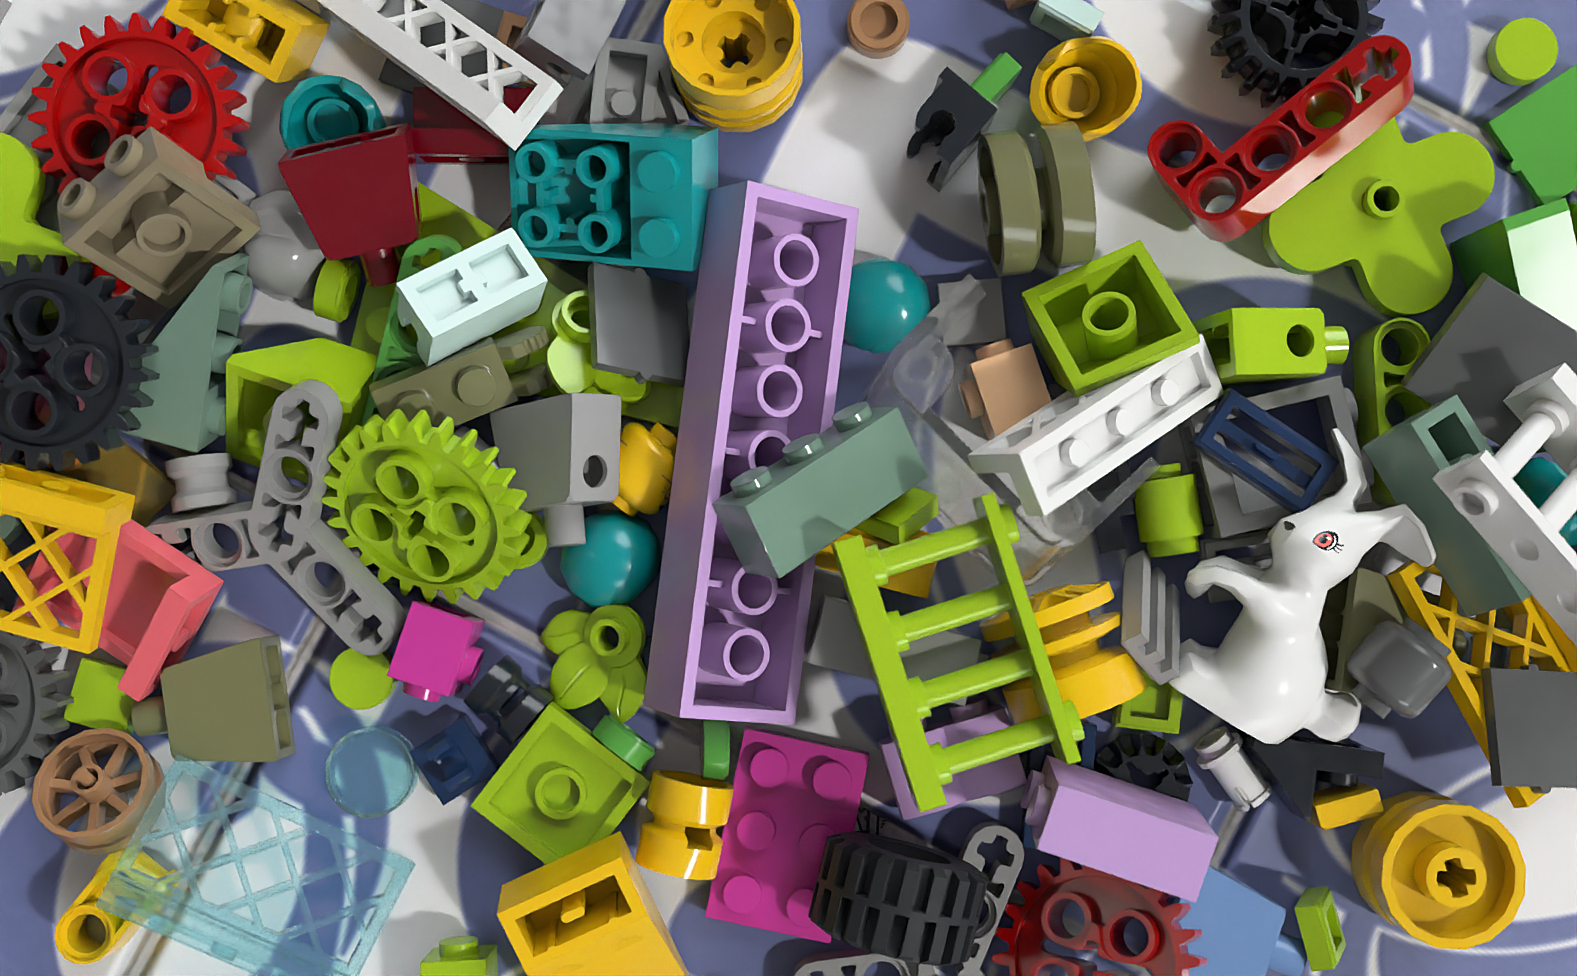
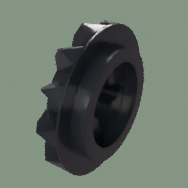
[1093,733,1194,802]

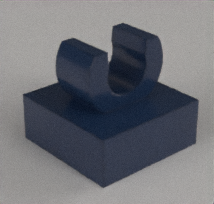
[410,715,501,806]

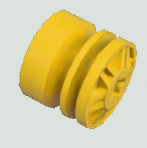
[663,0,803,132]
[979,581,1147,725]

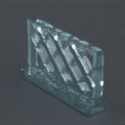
[95,753,416,976]

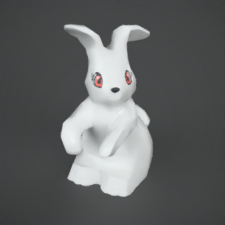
[1168,428,1436,744]

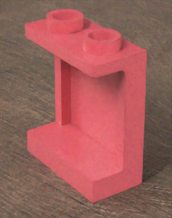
[12,519,224,702]

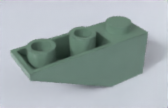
[122,252,253,453]

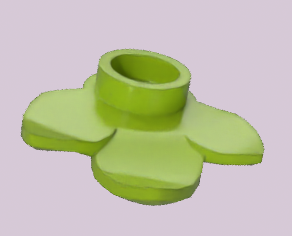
[546,290,646,401]
[540,604,647,723]

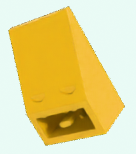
[497,831,690,976]

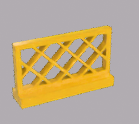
[0,462,135,654]
[1386,559,1577,808]

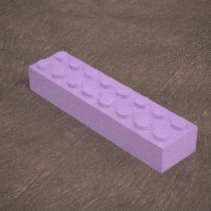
[643,180,859,725]

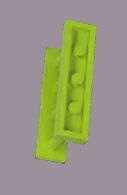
[831,492,1084,813]

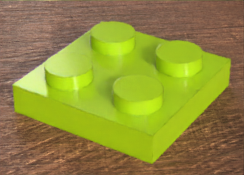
[471,701,652,865]

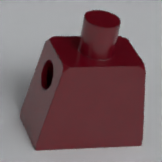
[277,122,423,287]

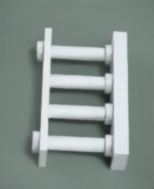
[1432,363,1577,646]

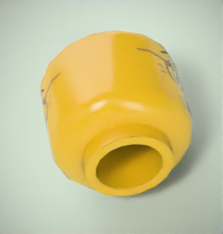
[612,421,678,517]

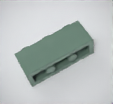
[1362,394,1532,617]
[712,402,929,578]

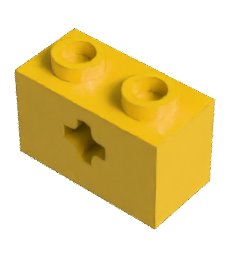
[162,0,331,83]

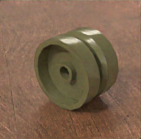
[977,121,1096,277]

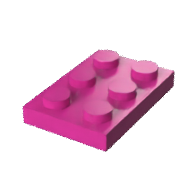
[705,726,870,944]

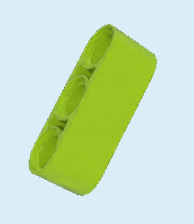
[1352,317,1434,506]

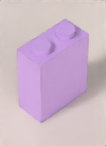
[1020,755,1218,903]

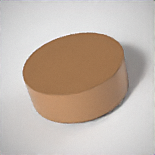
[847,0,910,59]

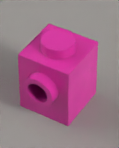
[387,600,485,702]

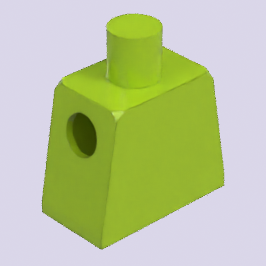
[1192,308,1349,386]

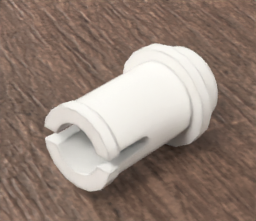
[1194,726,1272,812]

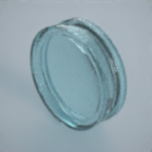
[325,725,419,818]

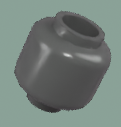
[1347,617,1452,719]

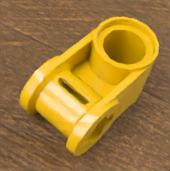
[54,839,184,965]

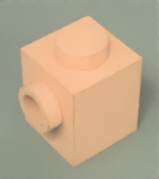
[959,338,1051,441]

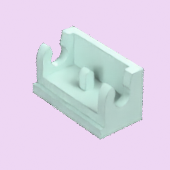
[396,227,547,367]

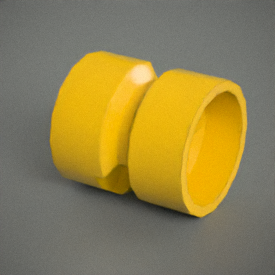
[634,769,735,880]

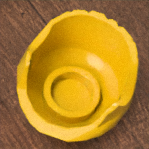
[1029,36,1142,142]

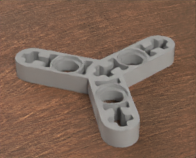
[145,380,406,655]
[791,820,1025,976]

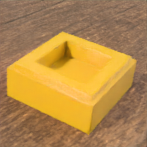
[1308,781,1384,830]

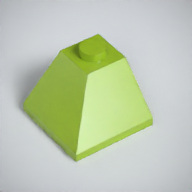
[226,337,378,490]

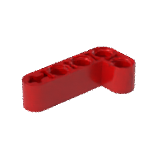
[1147,35,1414,242]

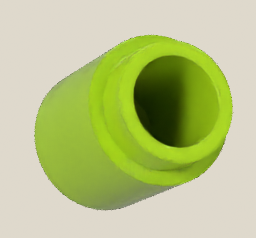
[1133,462,1204,557]

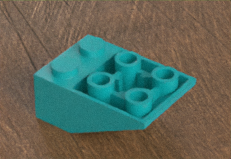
[508,123,718,271]

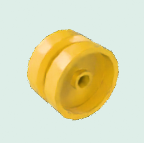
[1351,791,1526,950]

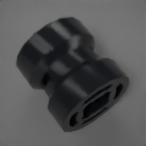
[464,654,555,745]

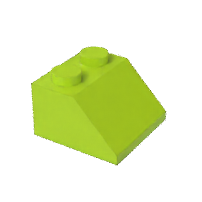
[1022,239,1200,397]

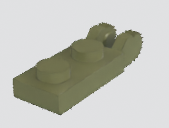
[369,325,555,428]

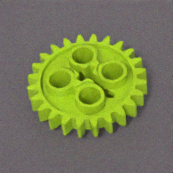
[321,409,532,604]

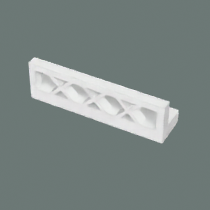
[317,0,563,151]
[967,334,1224,516]

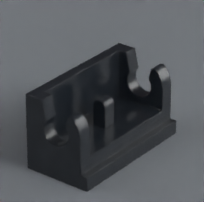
[906,67,998,192]

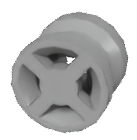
[165,453,238,514]

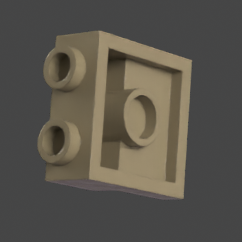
[57,126,262,310]

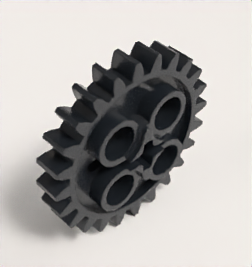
[0,254,160,471]

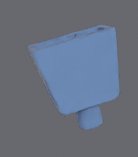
[1144,864,1308,976]

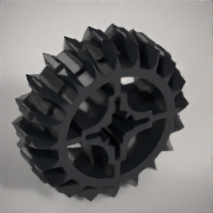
[1207,0,1385,108]

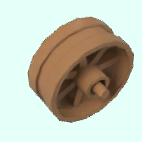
[31,727,167,855]

